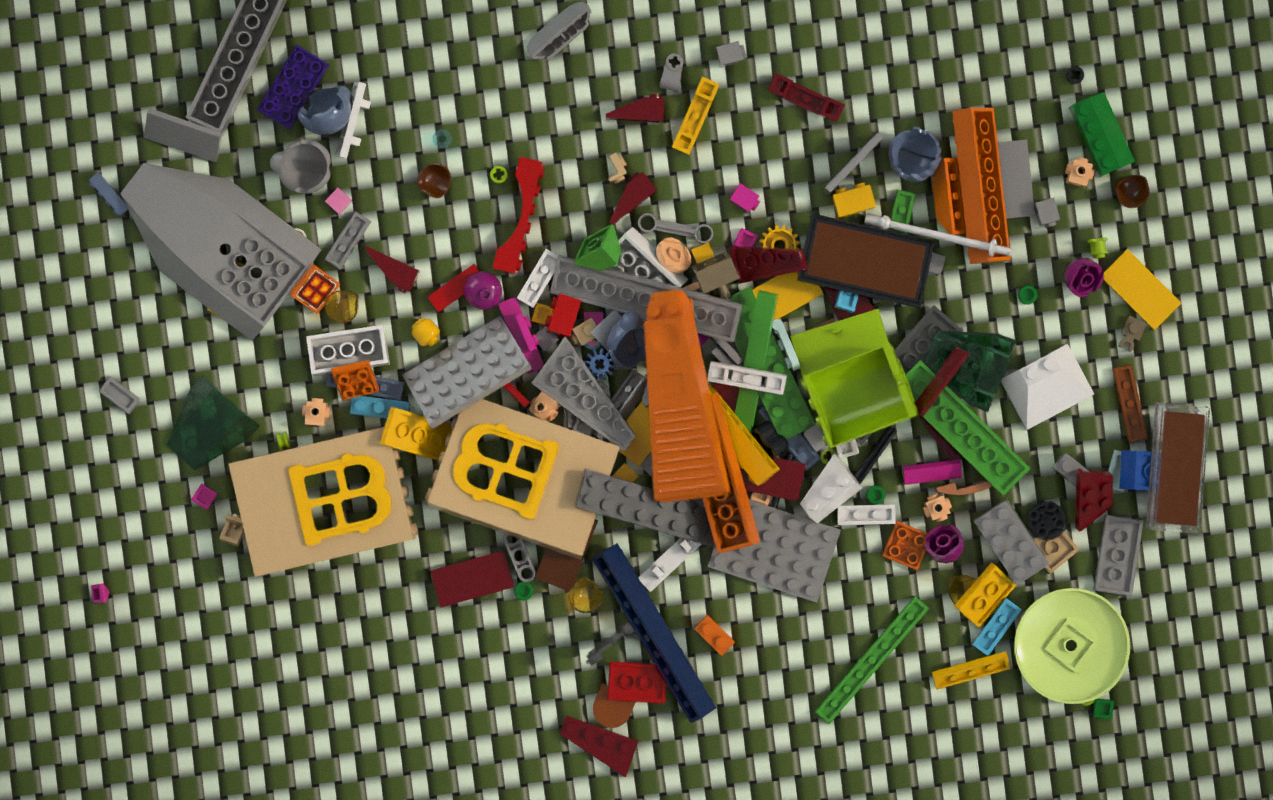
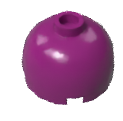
[1064,258,1104,297]
[464,271,502,310]
[925,524,964,564]

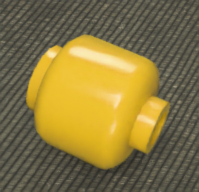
[412,318,440,347]

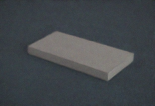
[144,108,222,162]
[823,132,884,195]
[998,139,1035,219]
[1093,515,1144,596]

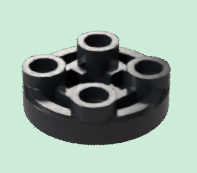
[1028,501,1067,541]

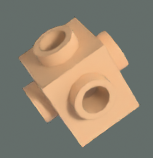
[1065,157,1094,188]
[528,391,561,422]
[302,398,331,426]
[923,493,952,522]

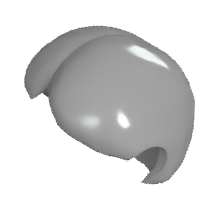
[270,140,331,194]

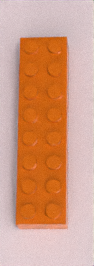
[952,108,1011,264]
[702,393,760,554]

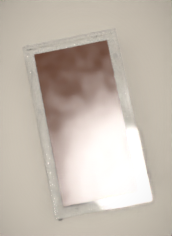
[1146,402,1210,535]

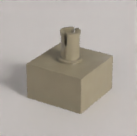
[691,251,739,300]

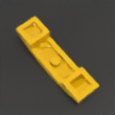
[672,77,720,154]

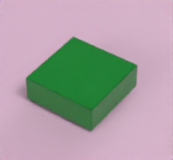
[1092,698,1114,719]

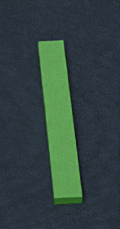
[735,290,778,433]
[814,596,930,724]

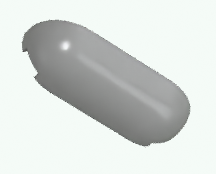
[527,2,591,60]

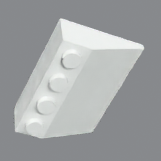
[609,227,688,320]

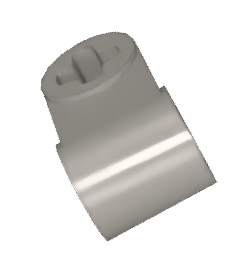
[659,53,683,92]

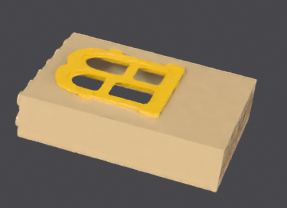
[425,399,620,560]
[229,427,418,577]

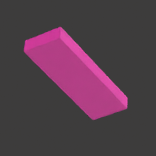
[903,459,962,485]

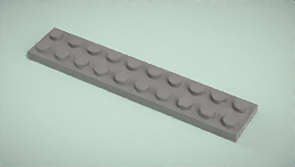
[550,255,743,342]

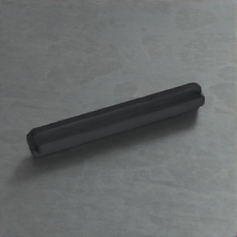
[854,426,897,484]

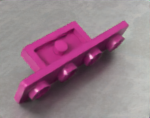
[498,297,544,374]

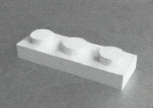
[517,249,558,308]
[837,504,896,525]

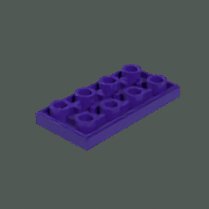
[257,44,329,130]

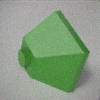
[574,224,621,271]

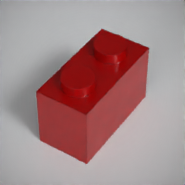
[544,293,581,339]

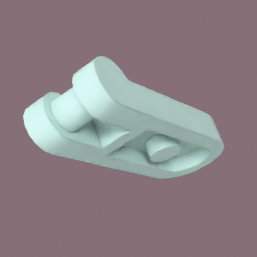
[771,319,800,371]

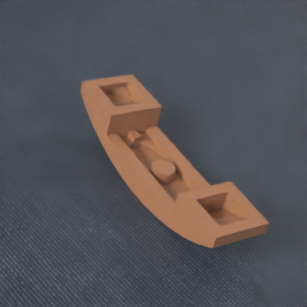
[935,481,992,495]

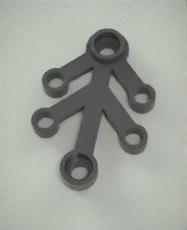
[585,621,635,666]

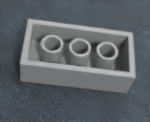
[974,498,1049,585]

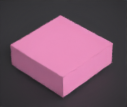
[325,188,352,215]

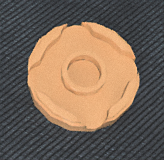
[656,238,692,274]

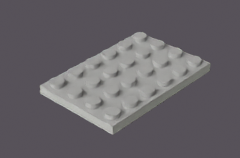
[402,315,532,429]
[708,500,841,603]

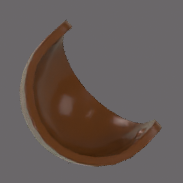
[417,163,451,198]
[1115,175,1150,208]

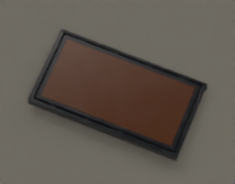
[797,213,935,309]

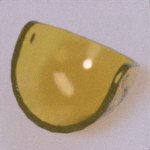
[325,290,359,323]
[948,575,977,604]
[568,578,604,613]

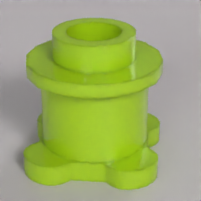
[1087,237,1109,259]

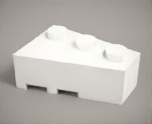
[800,454,862,523]

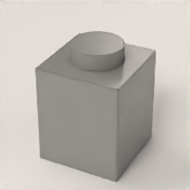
[716,41,746,67]
[1034,198,1060,228]
[802,423,829,453]

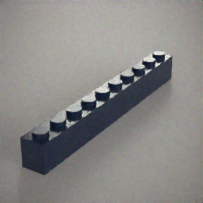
[592,543,716,723]

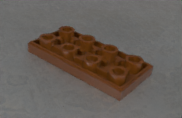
[535,519,598,592]

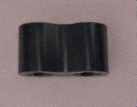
[751,421,789,459]

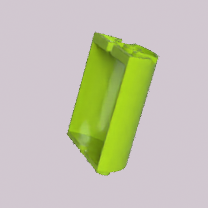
[802,343,918,448]

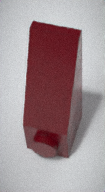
[606,94,665,123]
[609,172,657,225]
[365,247,420,293]

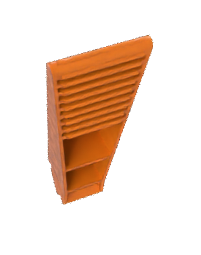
[644,289,730,503]

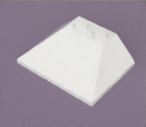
[1000,344,1094,430]

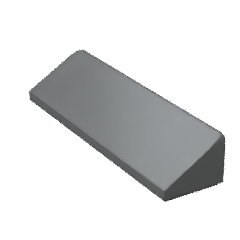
[592,369,648,443]

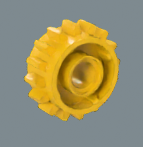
[759,225,800,249]

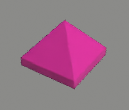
[91,583,110,604]

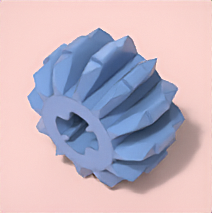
[584,348,616,381]

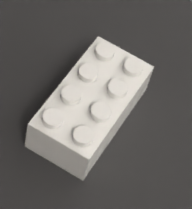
[306,325,390,376]

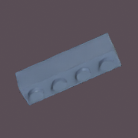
[89,172,129,217]

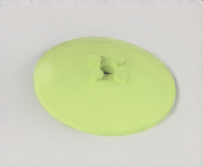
[1014,588,1130,704]

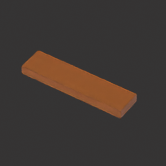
[1112,364,1148,443]

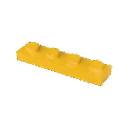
[932,651,1010,690]

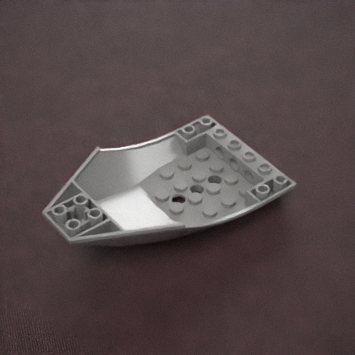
[120,163,321,341]

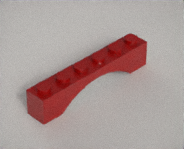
[493,156,545,275]

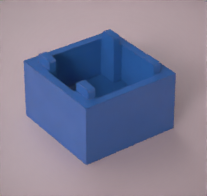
[1119,450,1160,491]

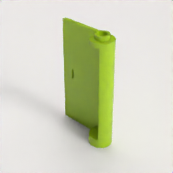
[790,309,889,389]

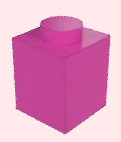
[729,183,760,213]

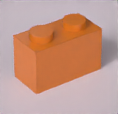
[694,614,735,656]

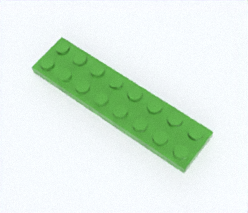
[729,287,815,440]
[906,360,1031,496]

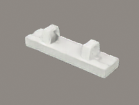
[335,82,371,158]
[707,361,787,395]
[638,538,701,592]

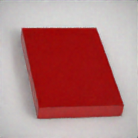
[607,661,666,704]

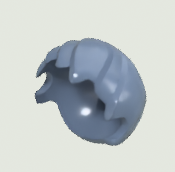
[888,126,941,182]

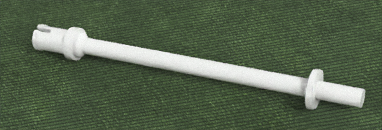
[864,213,1013,257]

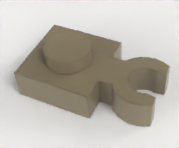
[1119,316,1147,352]

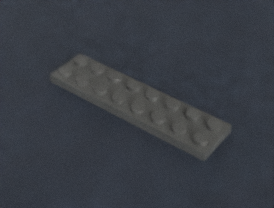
[855,305,962,445]
[575,469,716,548]

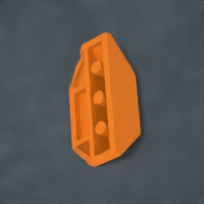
[932,158,966,235]

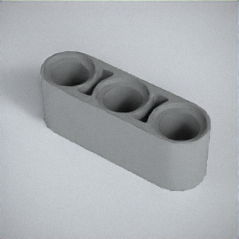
[503,534,536,582]

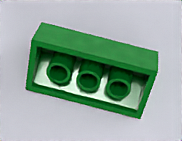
[1069,92,1135,177]

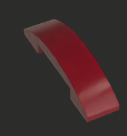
[768,73,845,122]

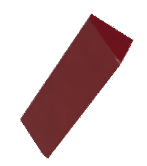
[914,347,969,417]

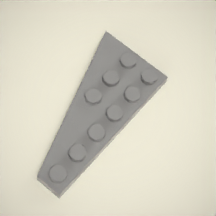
[532,336,636,451]

